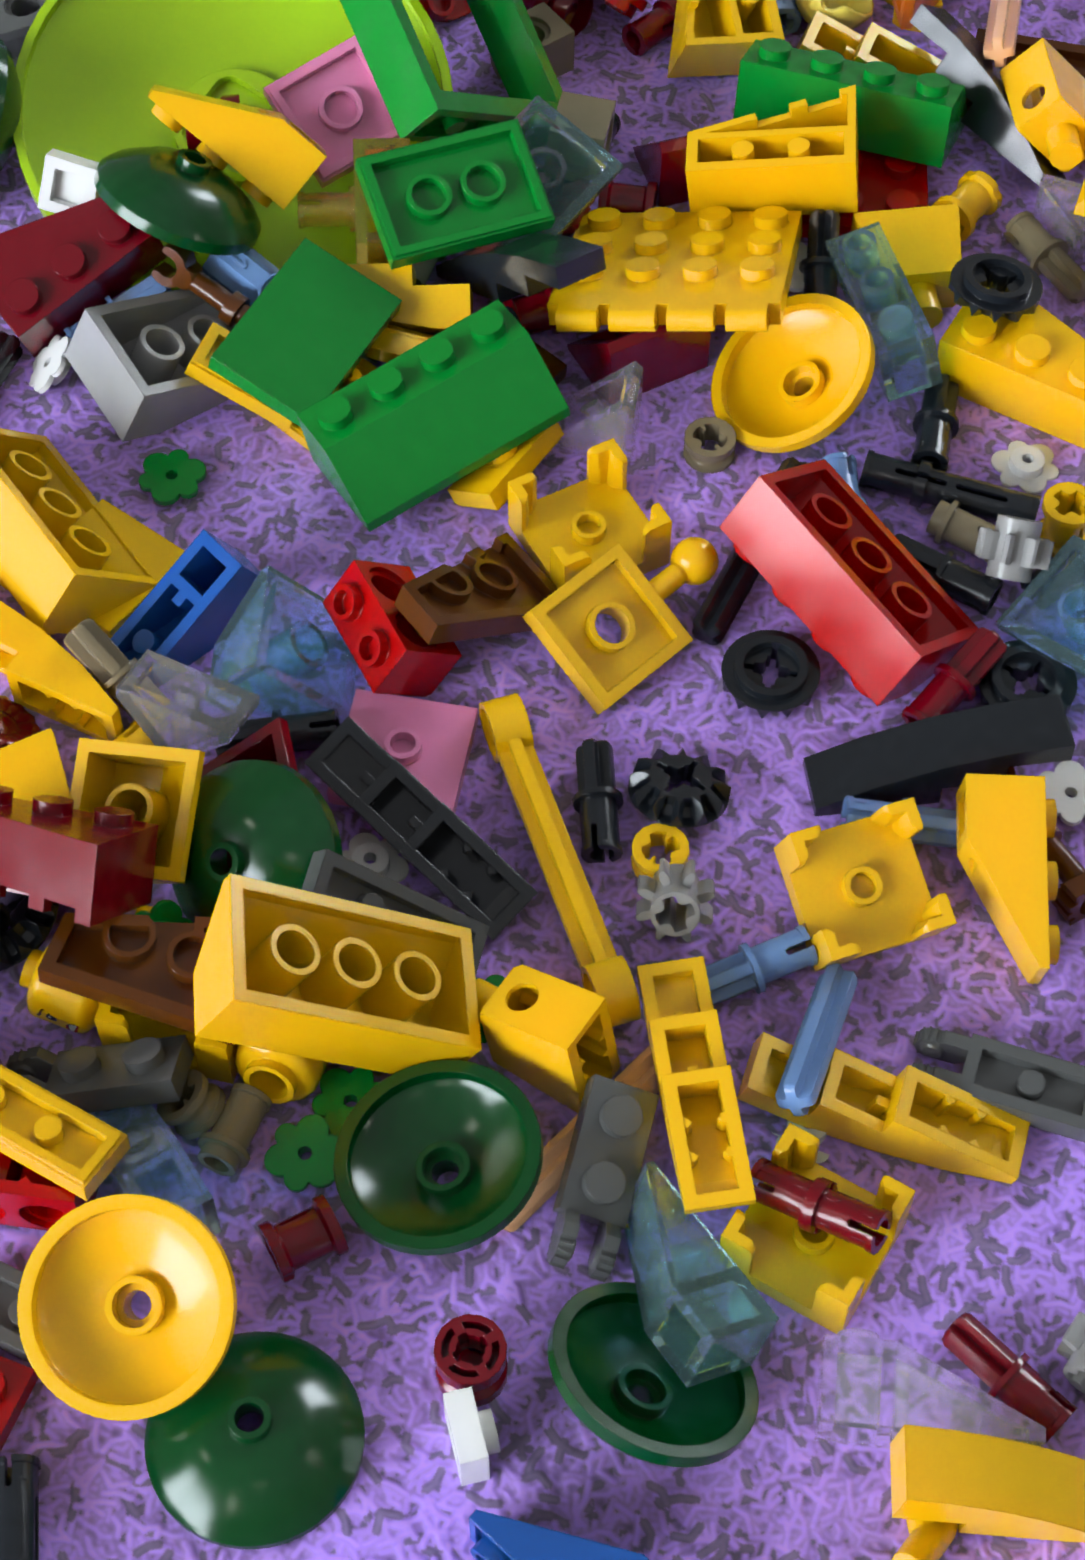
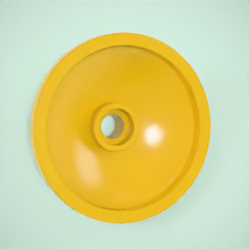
[711,293,875,453]
[17,1194,237,1421]

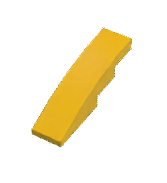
[0,600,124,741]
[637,956,756,1214]
[737,1032,1030,1184]

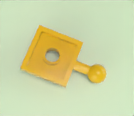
[522,537,719,715]

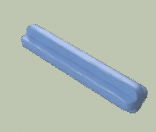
[775,963,858,1116]

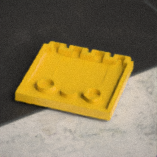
[547,205,803,332]

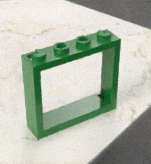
[340,0,563,151]

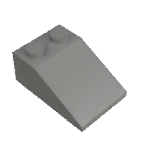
[65,289,236,442]

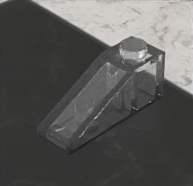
[814,1328,1046,1450]

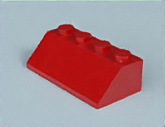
[719,459,979,706]

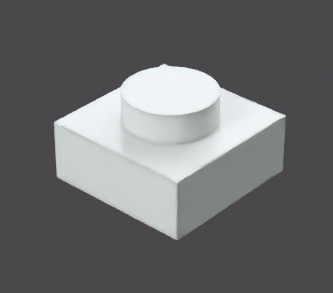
[37,148,100,213]
[443,1386,501,1486]

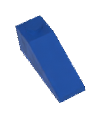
[86,529,275,689]

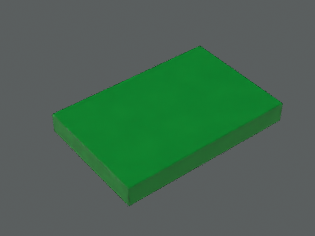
[354,118,555,270]
[208,238,402,427]

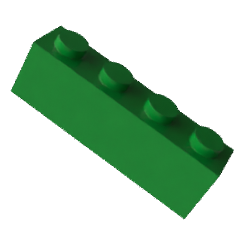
[733,38,967,168]
[296,299,571,532]

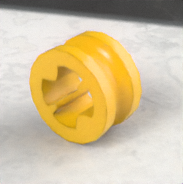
[631,823,690,878]

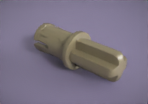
[1003,211,1085,304]
[64,618,173,726]

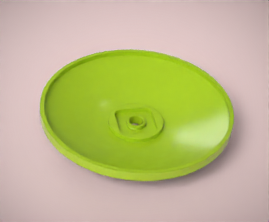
[13,0,453,291]

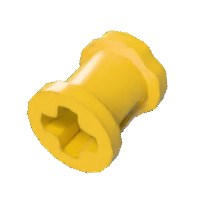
[932,170,1003,241]
[1040,482,1085,558]

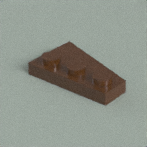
[394,532,558,645]
[37,912,234,1046]

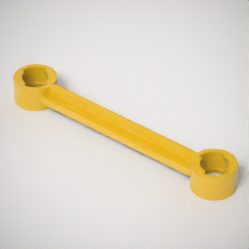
[479,693,641,1027]

